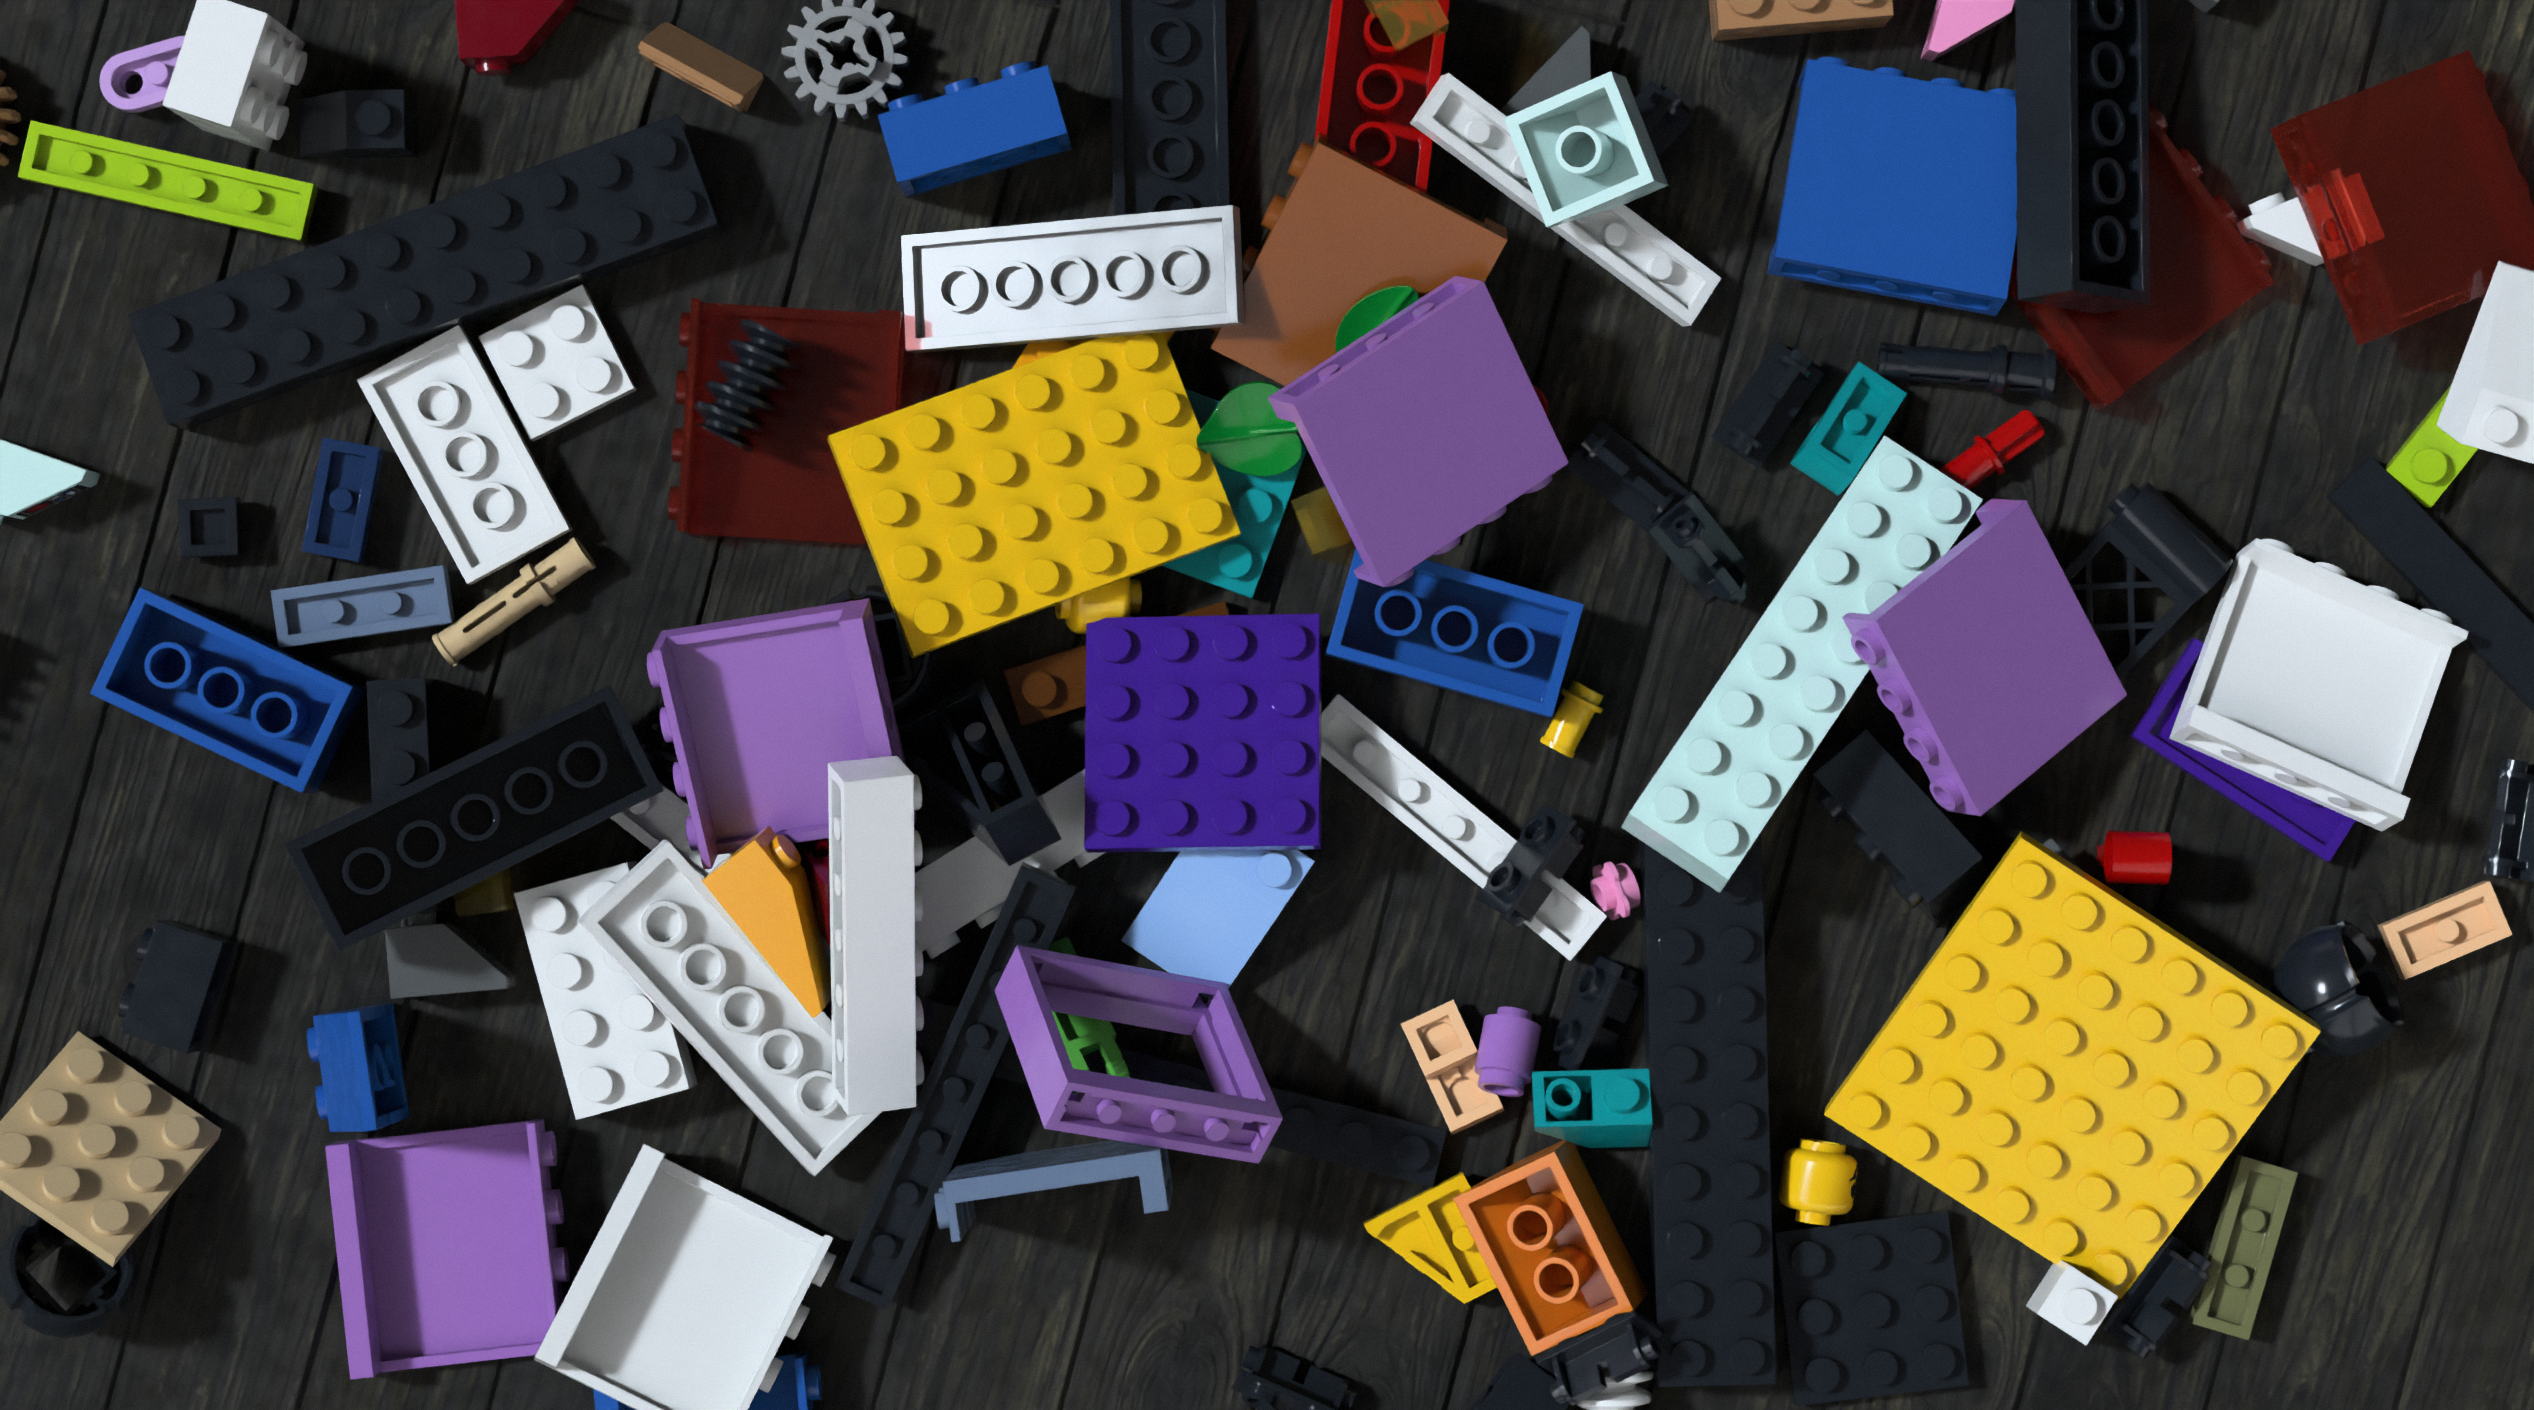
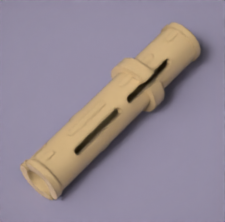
[432,537,596,666]

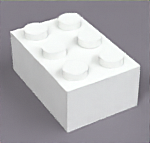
[162,0,307,152]

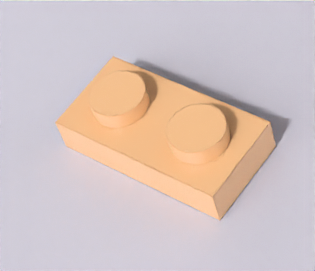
[2377,881,2512,980]

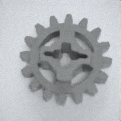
[781,0,909,122]

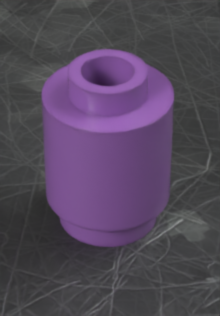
[1474,1006,1541,1097]

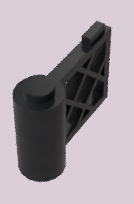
[2063,481,2233,680]

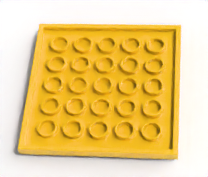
[1824,831,2321,1303]

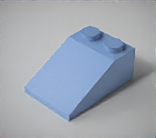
[1121,850,1315,999]

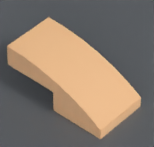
[1401,1000,1504,1135]

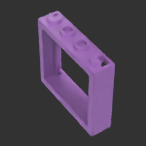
[994,945,1283,1164]

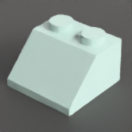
[1504,71,1668,228]

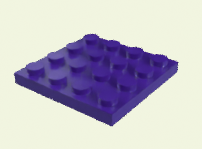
[1084,613,1321,853]

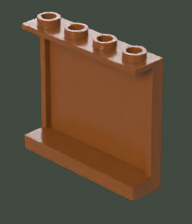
[1210,132,1508,386]

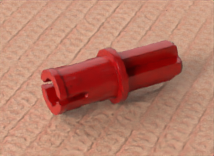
[1937,410,2045,490]

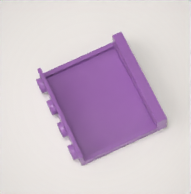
[1268,275,1569,587]
[1842,499,2127,816]
[647,598,917,870]
[325,1119,570,1380]

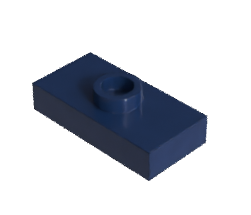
[302,437,384,563]

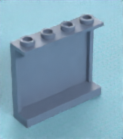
[934,1140,1173,1242]

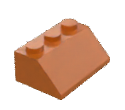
[1453,1140,1649,1356]

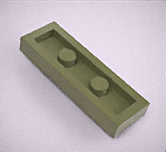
[2188,1154,2298,1340]

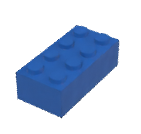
[1325,547,1584,718]
[90,587,366,793]

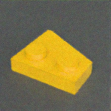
[1363,1172,1497,1304]

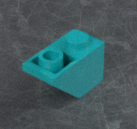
[1531,1069,1653,1148]

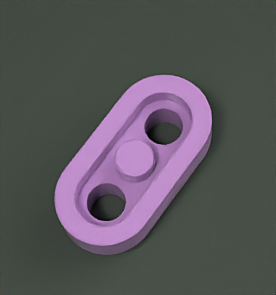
[99,36,185,113]

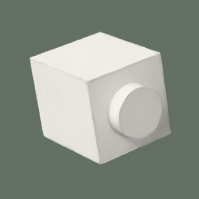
[2026,1260,2118,1346]

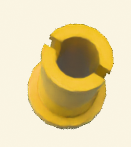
[1540,680,1604,758]

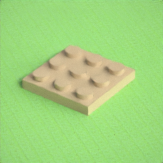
[0,1031,222,1267]

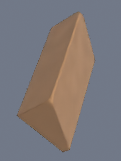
[637,22,764,113]

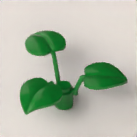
[1197,285,1420,476]

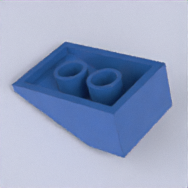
[307,1003,410,1132]

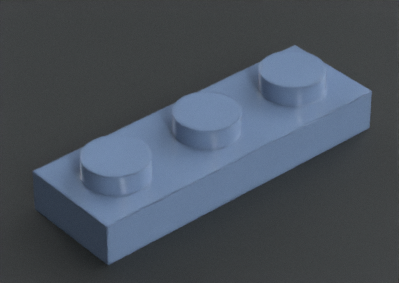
[271,565,455,649]

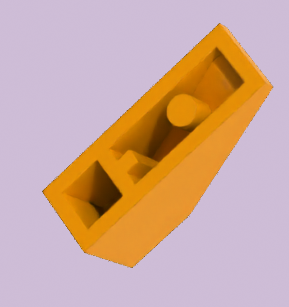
[702,826,831,1018]

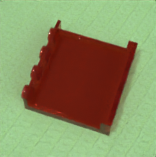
[2270,50,2534,346]
[2008,101,2275,411]
[668,298,905,545]

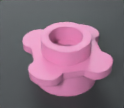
[1590,861,1640,920]

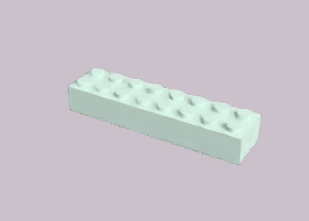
[1621,435,1983,893]

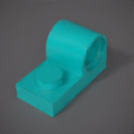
[1790,362,1907,496]

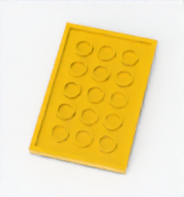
[827,332,1241,658]

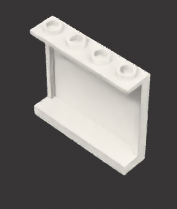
[2169,538,2469,832]
[534,1144,836,1410]

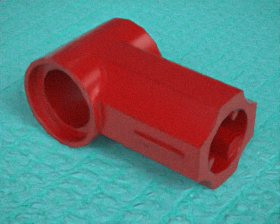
[2097,830,2172,885]

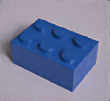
[878,61,1072,198]

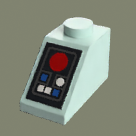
[0,438,100,525]

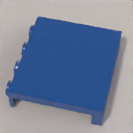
[1767,57,2017,316]

